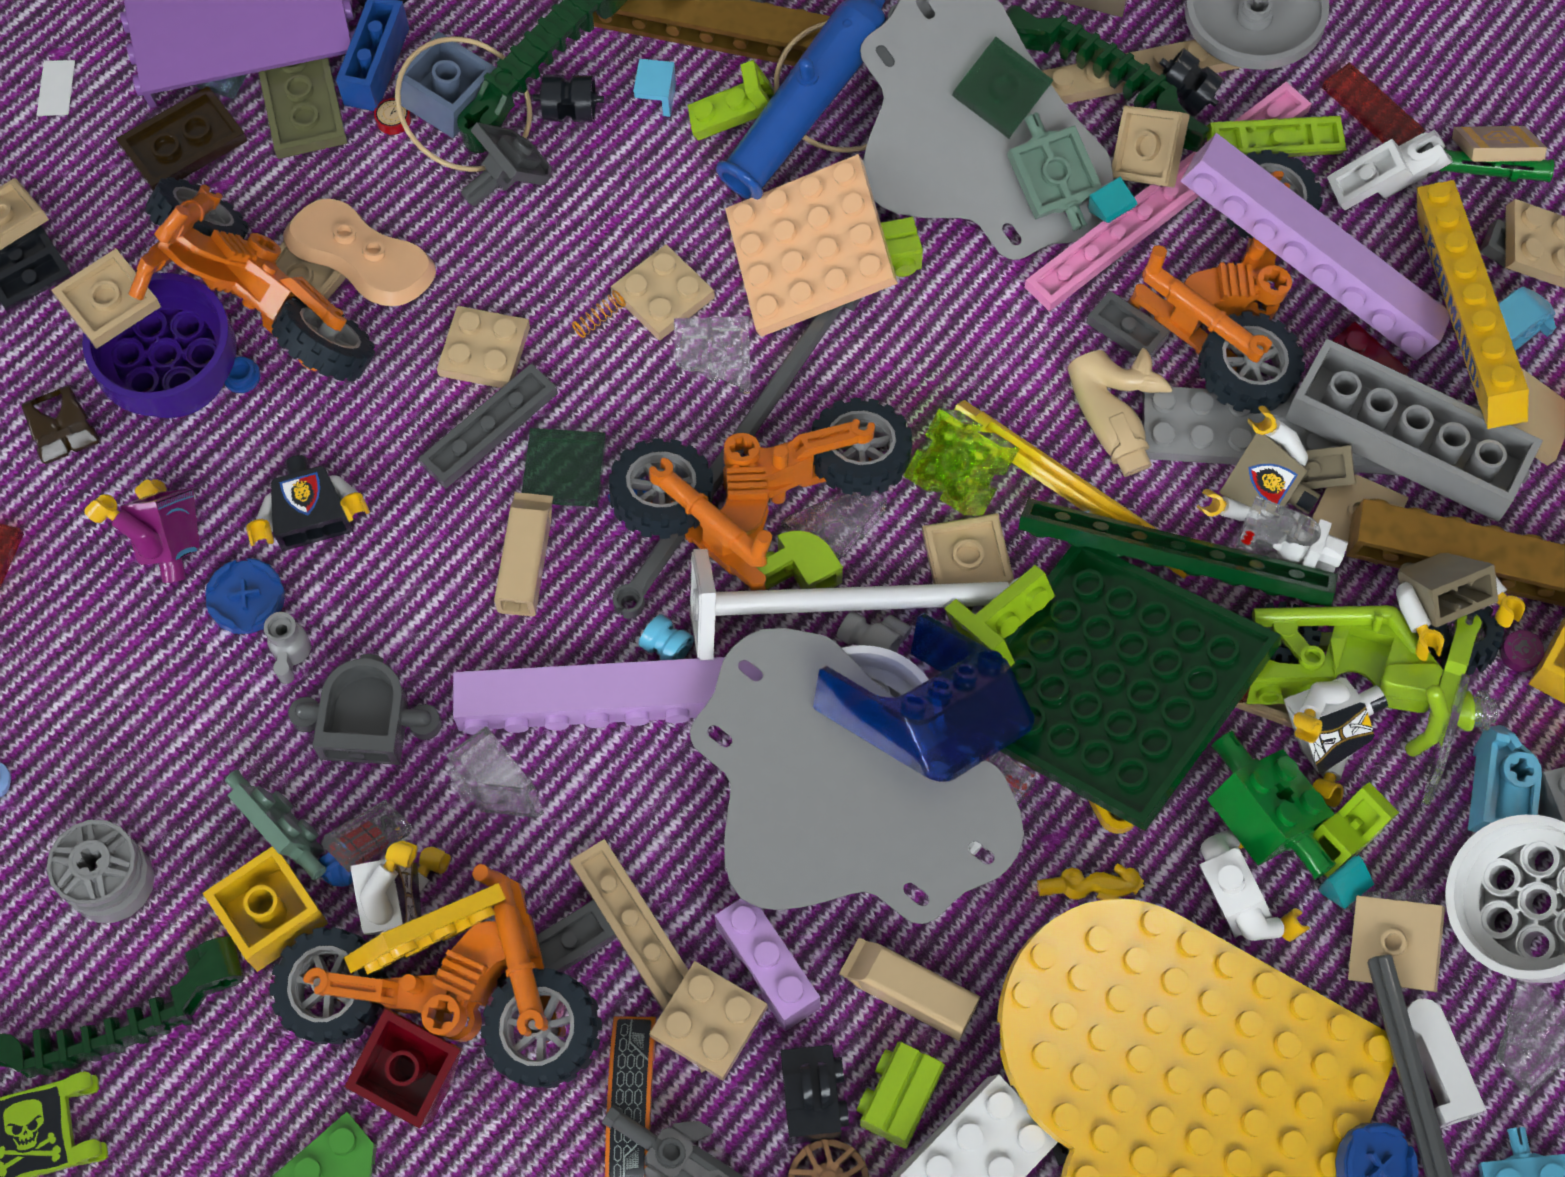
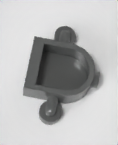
[288,654,442,765]

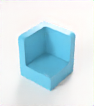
[633,59,676,117]

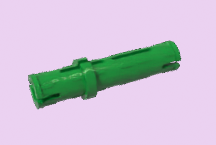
[1439,149,1554,183]

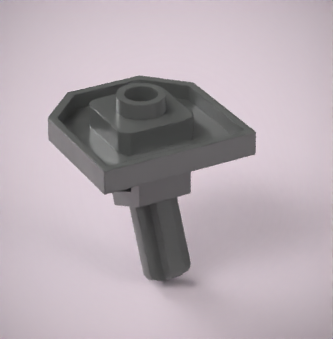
[461,122,552,206]

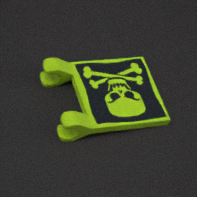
[0,1071,108,1177]

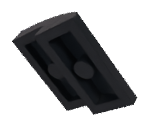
[0,225,73,311]

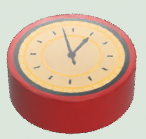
[374,98,411,135]

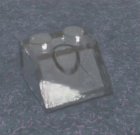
[446,726,544,818]

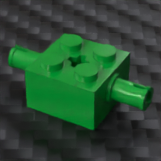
[1207,731,1336,880]

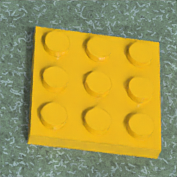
[344,883,506,975]

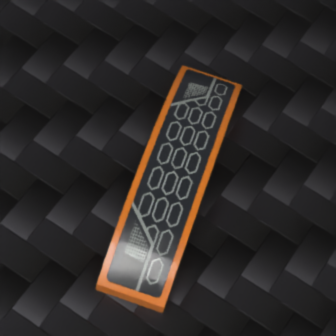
[605,1016,656,1177]

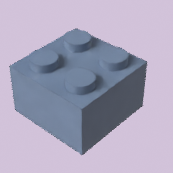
[395,31,496,139]

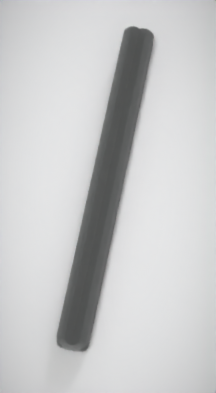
[1367,954,1453,1177]

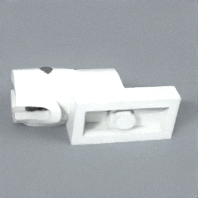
[1327,130,1453,210]

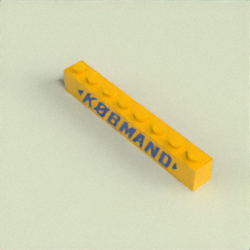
[1417,180,1529,429]

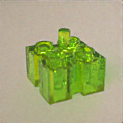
[903,408,1020,516]

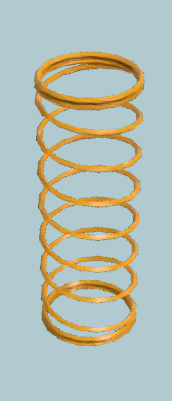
[572,290,626,338]

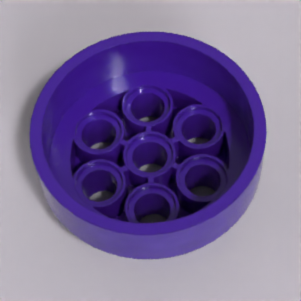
[82,273,237,418]

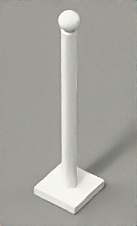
[690,549,1020,660]

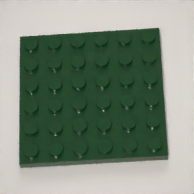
[941,546,1282,831]

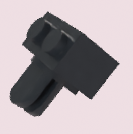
[781,1045,849,1145]

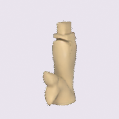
[1067,348,1172,477]

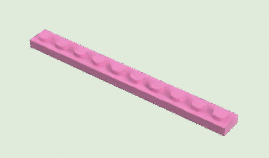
[1024,82,1312,312]

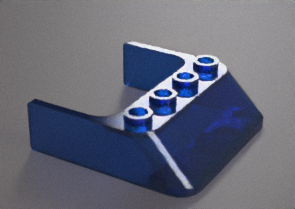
[813,613,1035,782]

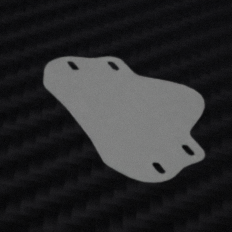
[860,0,1114,260]
[690,628,1024,924]

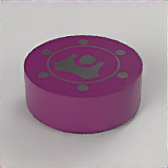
[1500,630,1544,672]

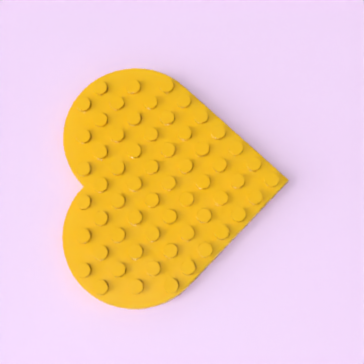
[997,899,1394,1177]

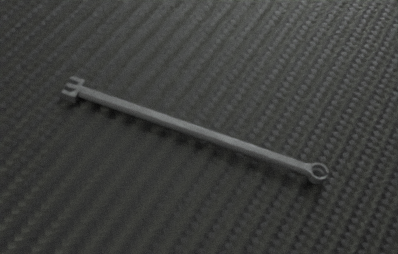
[613,297,863,619]

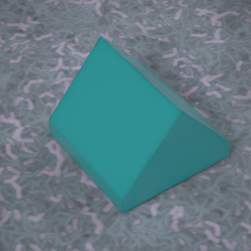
[1088,177,1138,223]
[1318,855,1374,909]

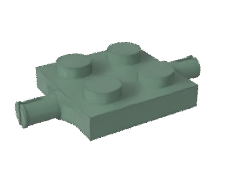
[1007,112,1102,231]
[225,770,326,880]

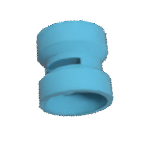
[639,614,694,660]

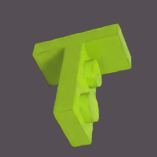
[687,60,774,141]
[944,565,1055,673]

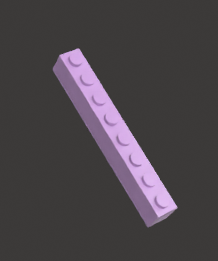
[1180,133,1450,361]
[453,657,763,735]

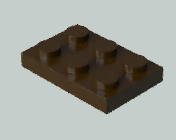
[116,86,248,191]

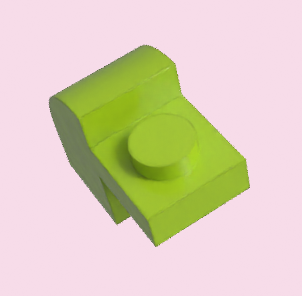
[756,531,843,589]
[1313,782,1400,878]

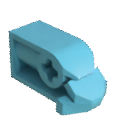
[1499,287,1556,351]
[1468,725,1542,832]

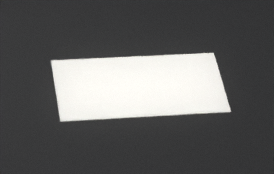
[37,60,75,116]

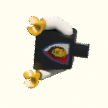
[246,455,370,552]

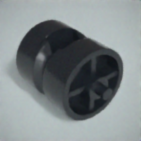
[1159,48,1223,116]
[533,74,604,123]

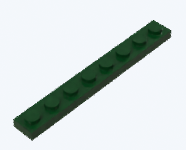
[1018,498,1338,607]

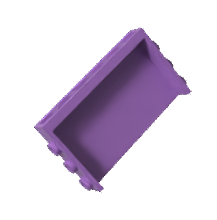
[120,0,355,108]

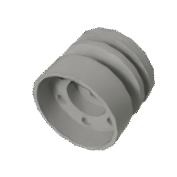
[46,820,155,923]

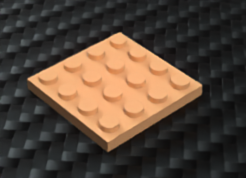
[725,154,898,337]

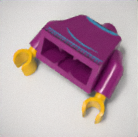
[84,479,200,583]

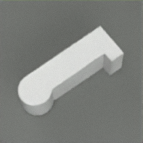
[1406,998,1486,1128]

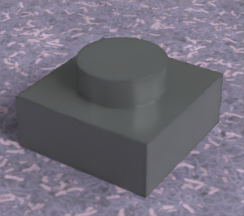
[1480,218,1510,270]

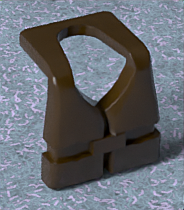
[21,385,100,464]

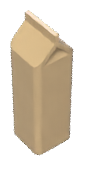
[494,492,553,617]
[839,937,981,1041]

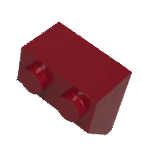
[344,1008,462,1129]

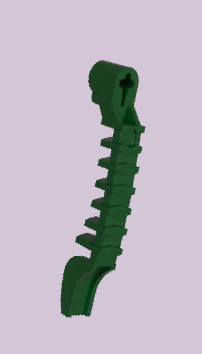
[457,0,627,153]
[1006,5,1210,152]
[0,937,244,1078]

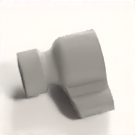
[837,611,912,652]
[264,612,311,684]

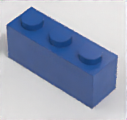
[336,0,409,111]

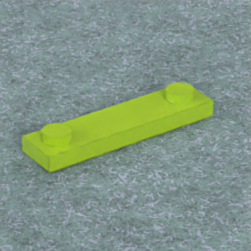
[1206,116,1347,157]

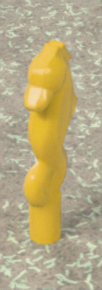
[1037,863,1144,900]

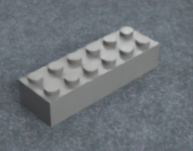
[1285,338,1543,522]

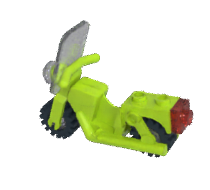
[1239,601,1504,806]

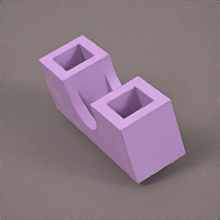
[715,898,820,1031]

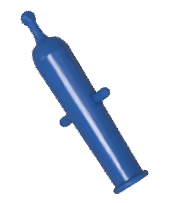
[716,0,886,200]

